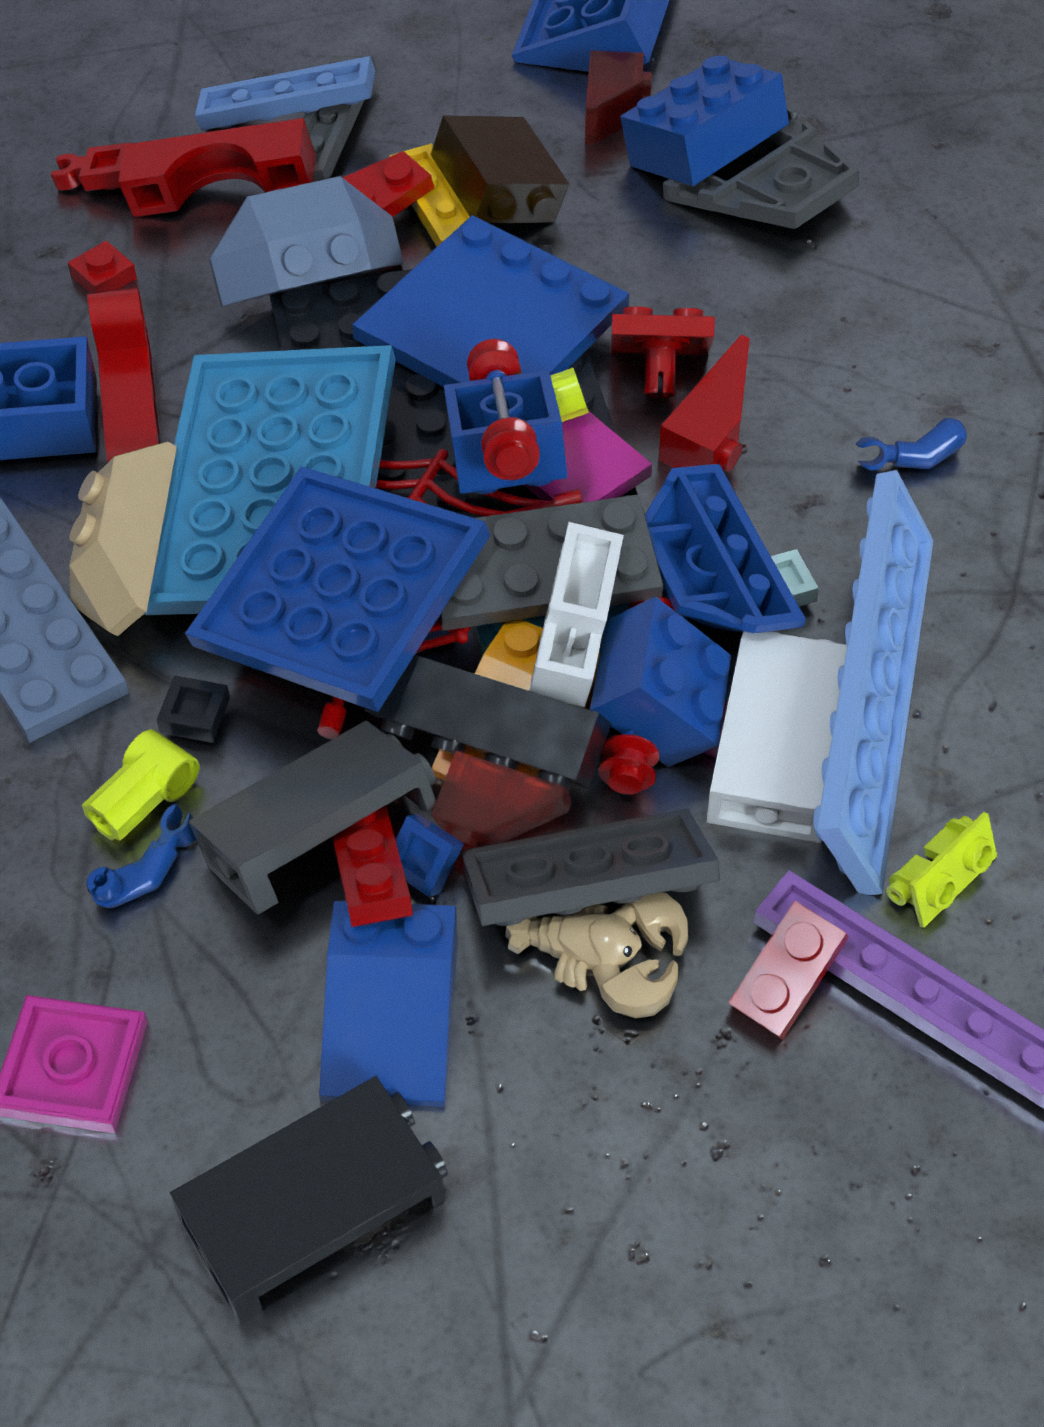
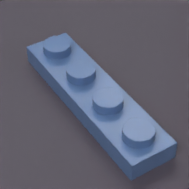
[195,56,376,131]

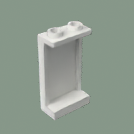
[706,631,847,843]

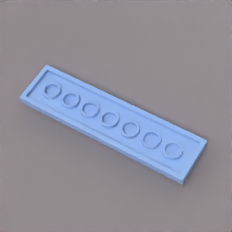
[813,470,934,895]

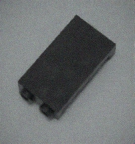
[169,1076,448,1325]

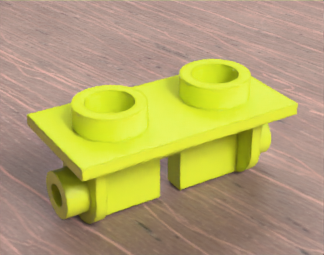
[886,812,997,928]

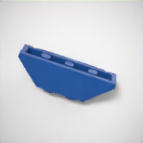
[645,464,806,633]

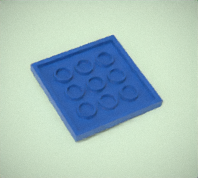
[352,215,629,387]
[185,466,491,712]

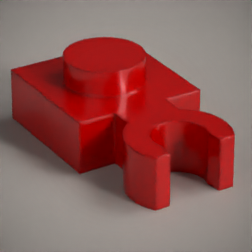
[50,142,132,191]

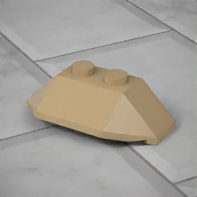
[69,442,177,636]

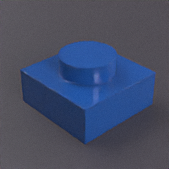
[395,813,464,897]

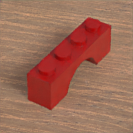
[118,118,316,217]

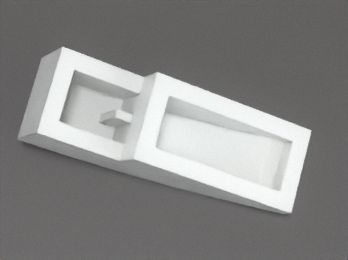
[529,522,624,707]

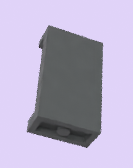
[189,721,437,914]

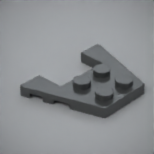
[663,104,859,229]

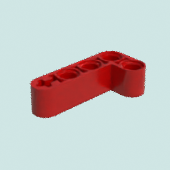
[87,287,161,463]

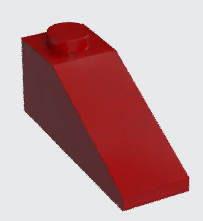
[658,334,750,472]

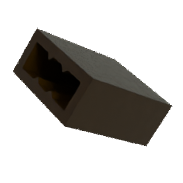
[430,115,569,223]

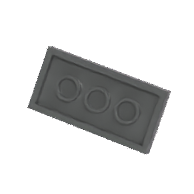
[439,495,663,631]
[461,809,720,926]

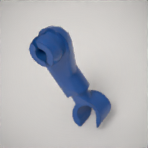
[855,418,967,470]
[86,804,196,909]

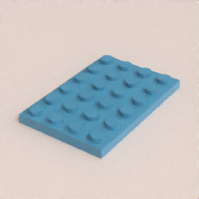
[145,345,396,615]

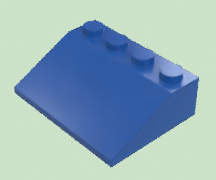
[511,0,669,74]

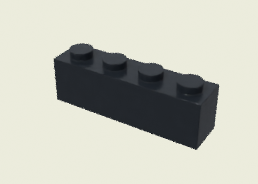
[364,655,612,792]

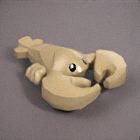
[505,892,688,1019]

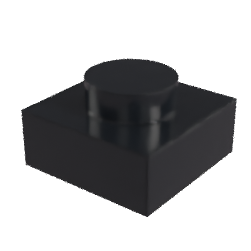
[157,675,230,743]

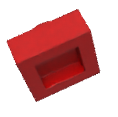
[68,240,137,293]

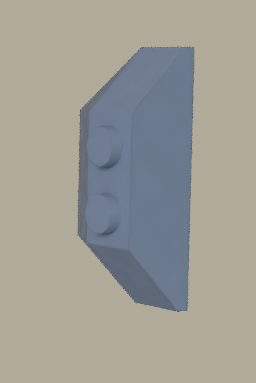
[209,176,404,307]

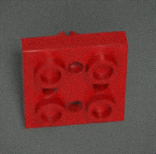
[611,306,715,398]

